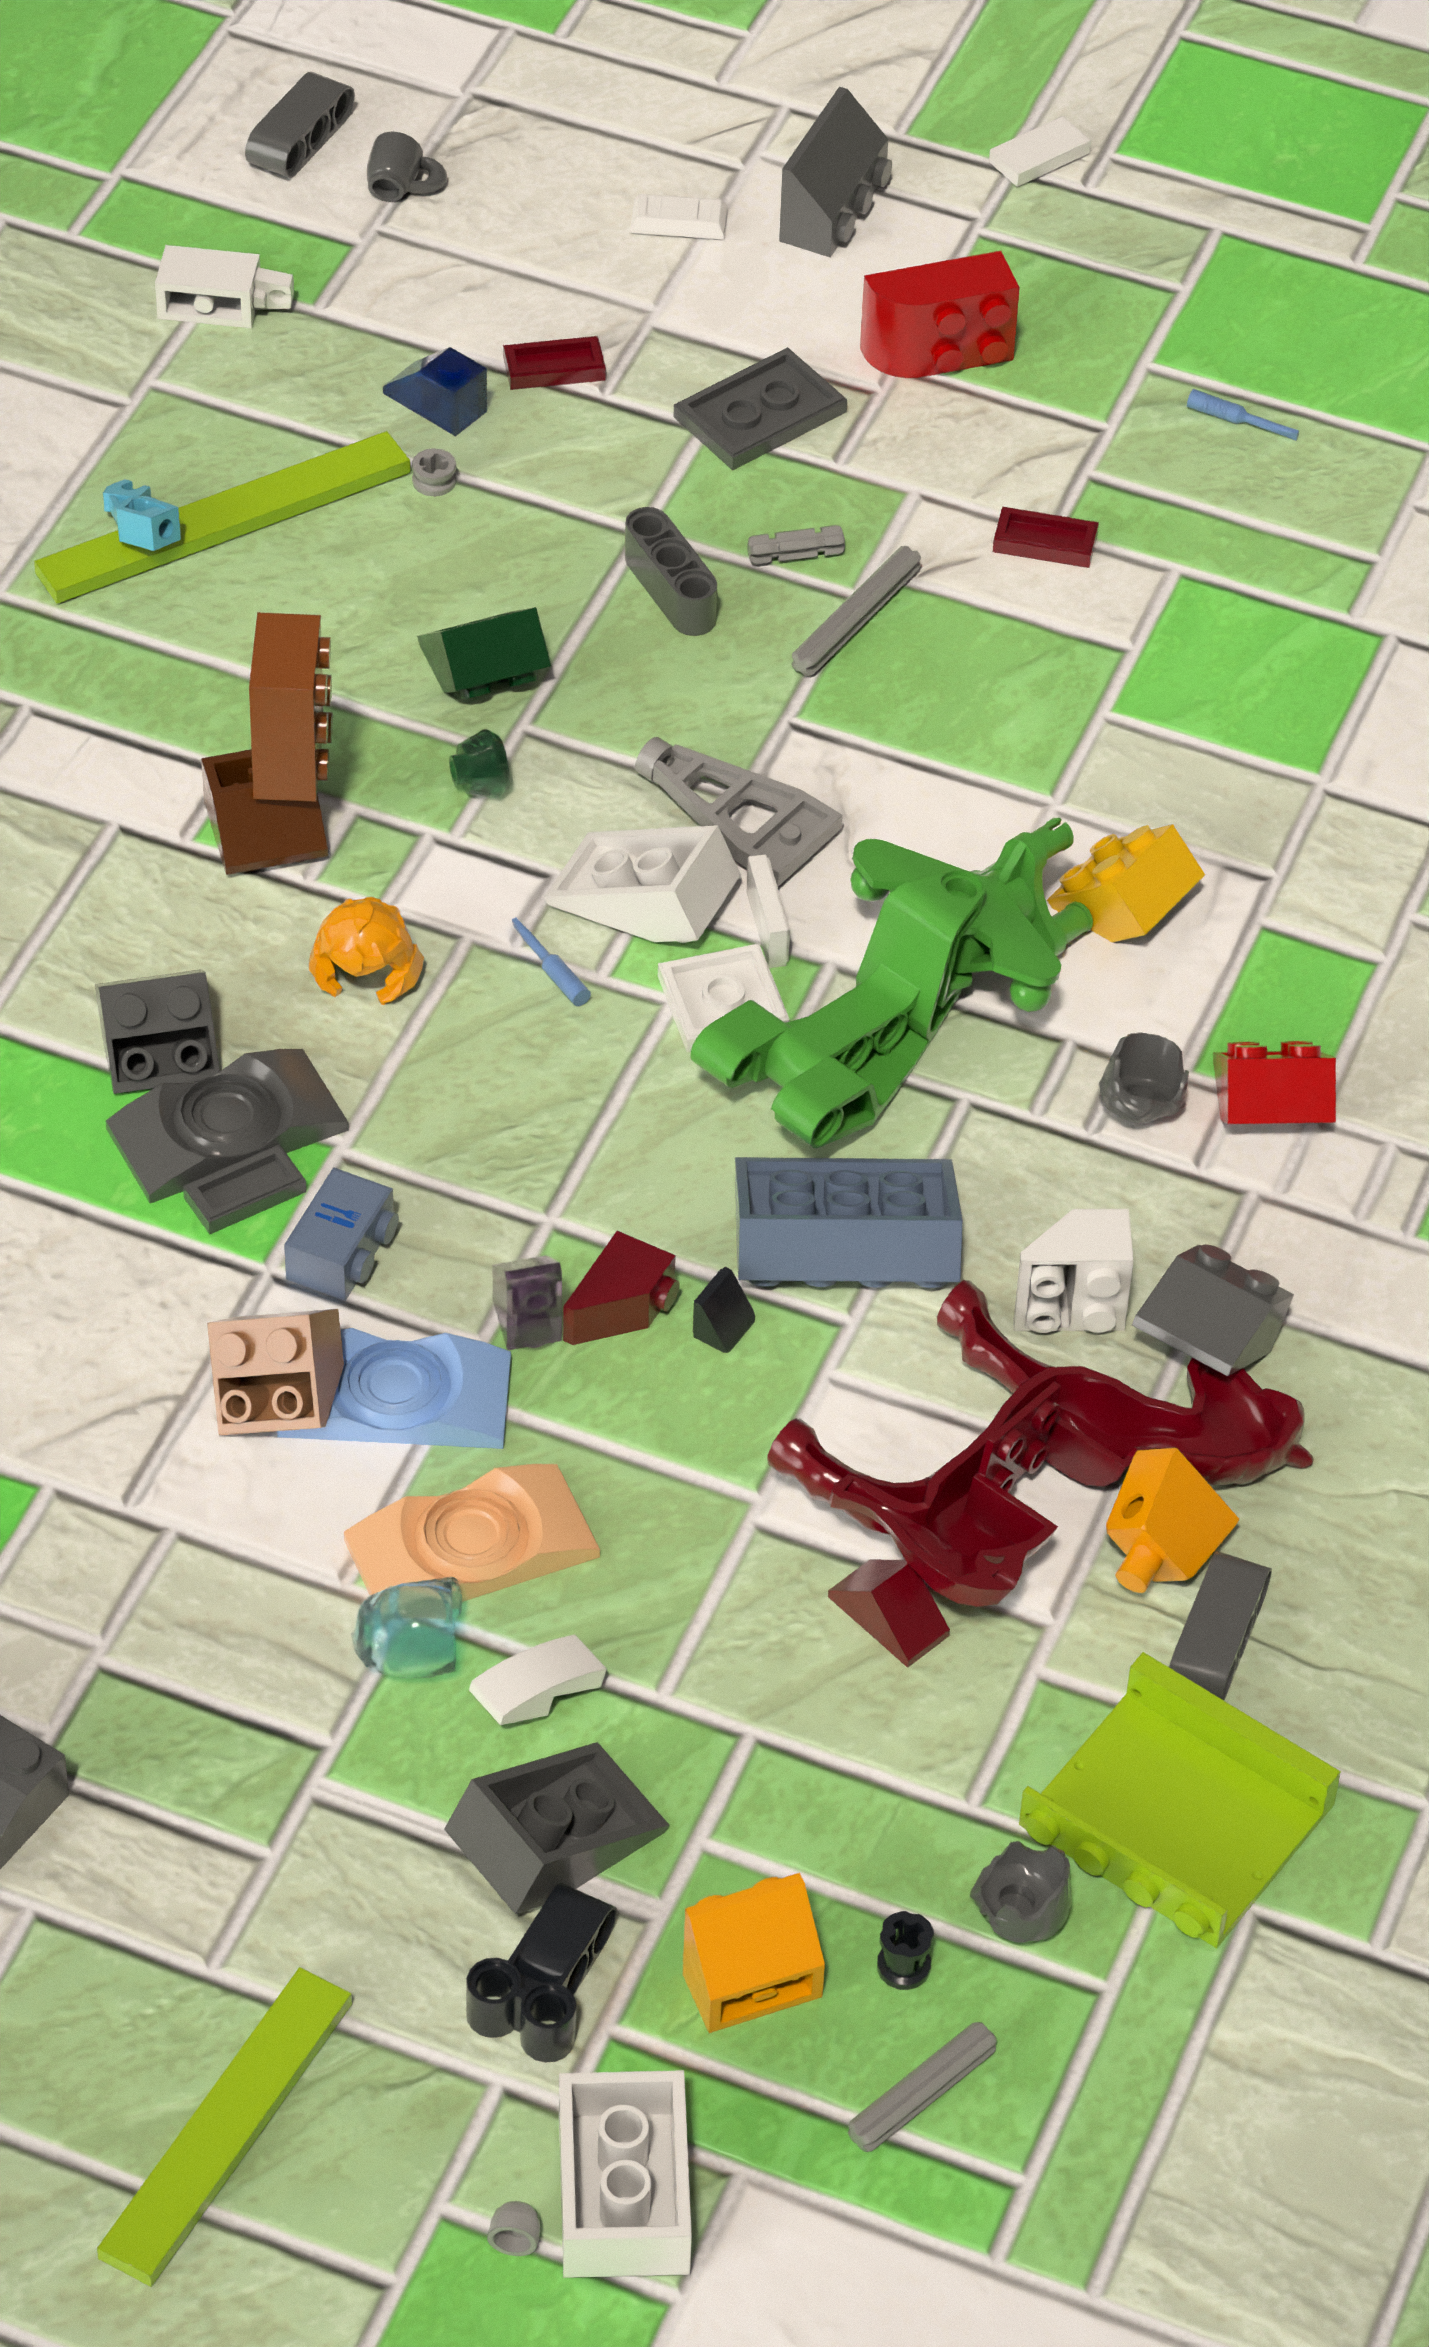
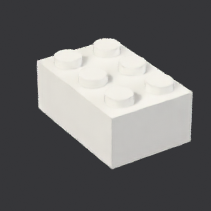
[559,2070,692,2278]

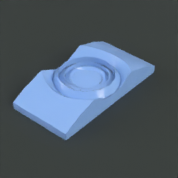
[277,1328,511,1449]

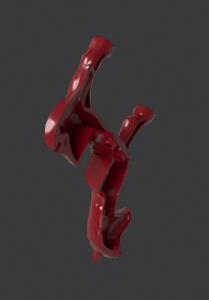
[767,1280,1314,1607]

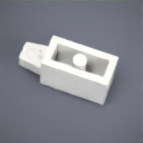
[155,245,294,328]

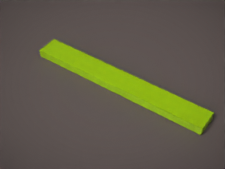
[34,431,410,604]

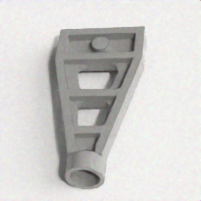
[635,737,843,887]

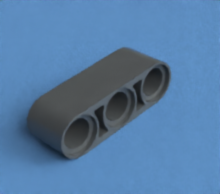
[245,72,355,178]
[625,507,717,636]
[1169,1551,1272,1700]

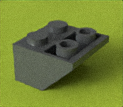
[95,969,220,1094]

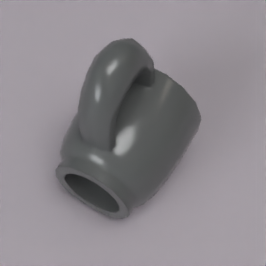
[367,131,447,202]

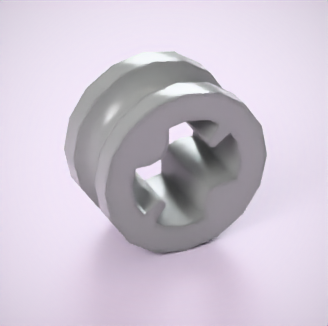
[412,448,456,497]

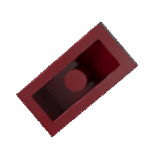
[563,1231,680,1345]

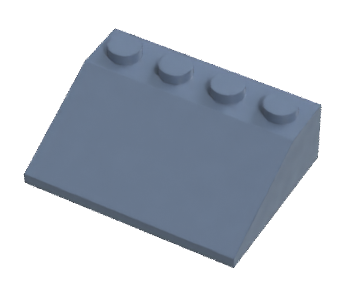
[735,1157,963,1288]

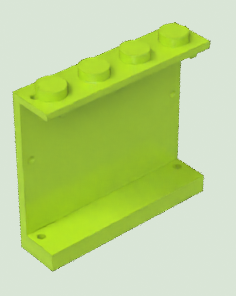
[1019,1652,1341,1948]

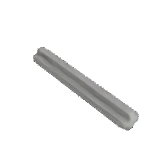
[791,546,921,676]

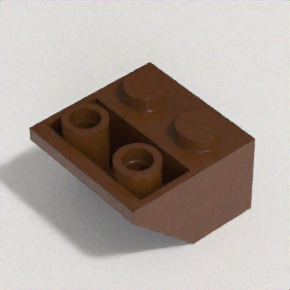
[201,749,328,875]

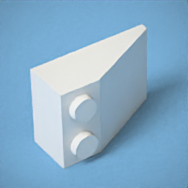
[544,825,741,943]

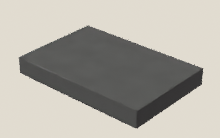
[673,347,847,471]

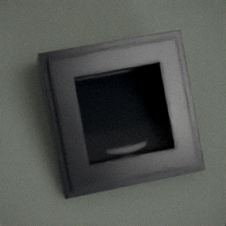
[693,1266,755,1353]

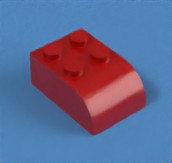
[860,251,1020,378]

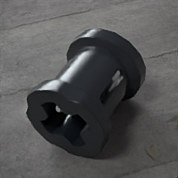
[877,1911,934,1990]

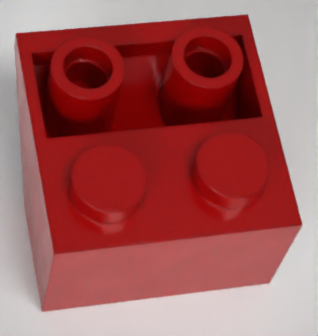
[1213,1041,1336,1124]

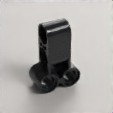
[466,1883,617,2063]

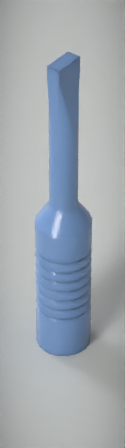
[1187,389,1299,441]
[511,917,591,1006]

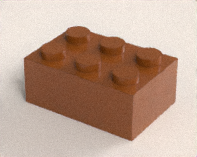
[249,612,333,802]

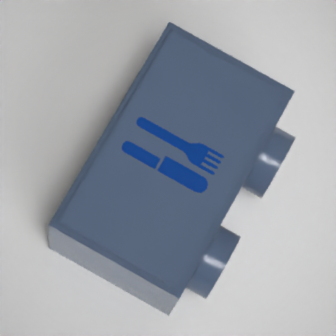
[284,1167,399,1301]

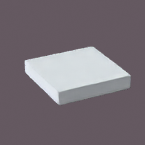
[658,943,790,1053]

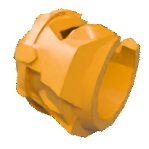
[308,897,424,1005]

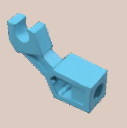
[103,479,181,551]

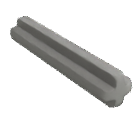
[848,2022,997,2152]

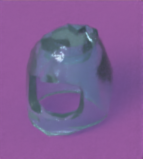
[351,1576,462,1678]

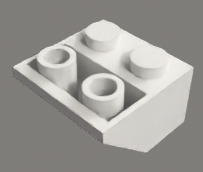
[1013,1209,1134,1333]

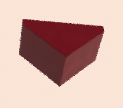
[828,1559,950,1668]

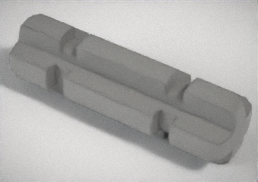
[747,525,845,565]

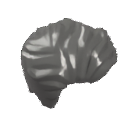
[1098,1032,1189,1123]
[970,1841,1072,1943]

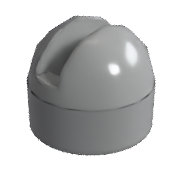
[487,2201,540,2256]

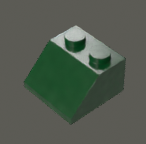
[417,607,551,700]

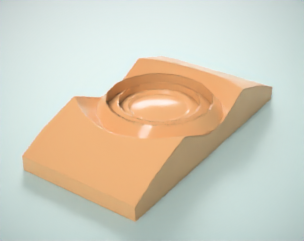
[344,1464,600,1627]

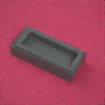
[183,1144,306,1235]

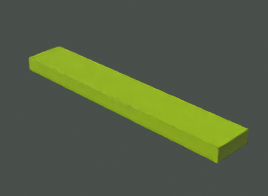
[97,1967,352,2287]

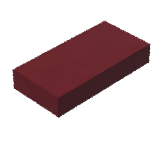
[503,336,606,390]
[992,506,1099,568]

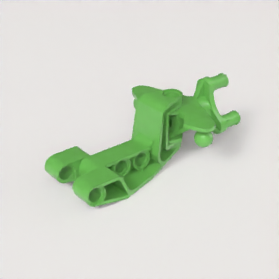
[690,818,1093,1148]

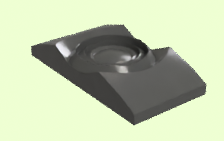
[105,1049,349,1204]

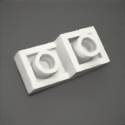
[469,1634,607,1725]

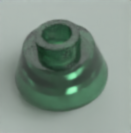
[449,729,510,799]

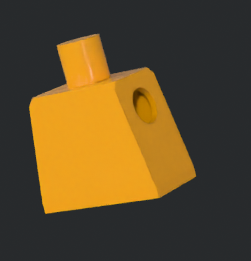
[1106,1448,1239,1593]

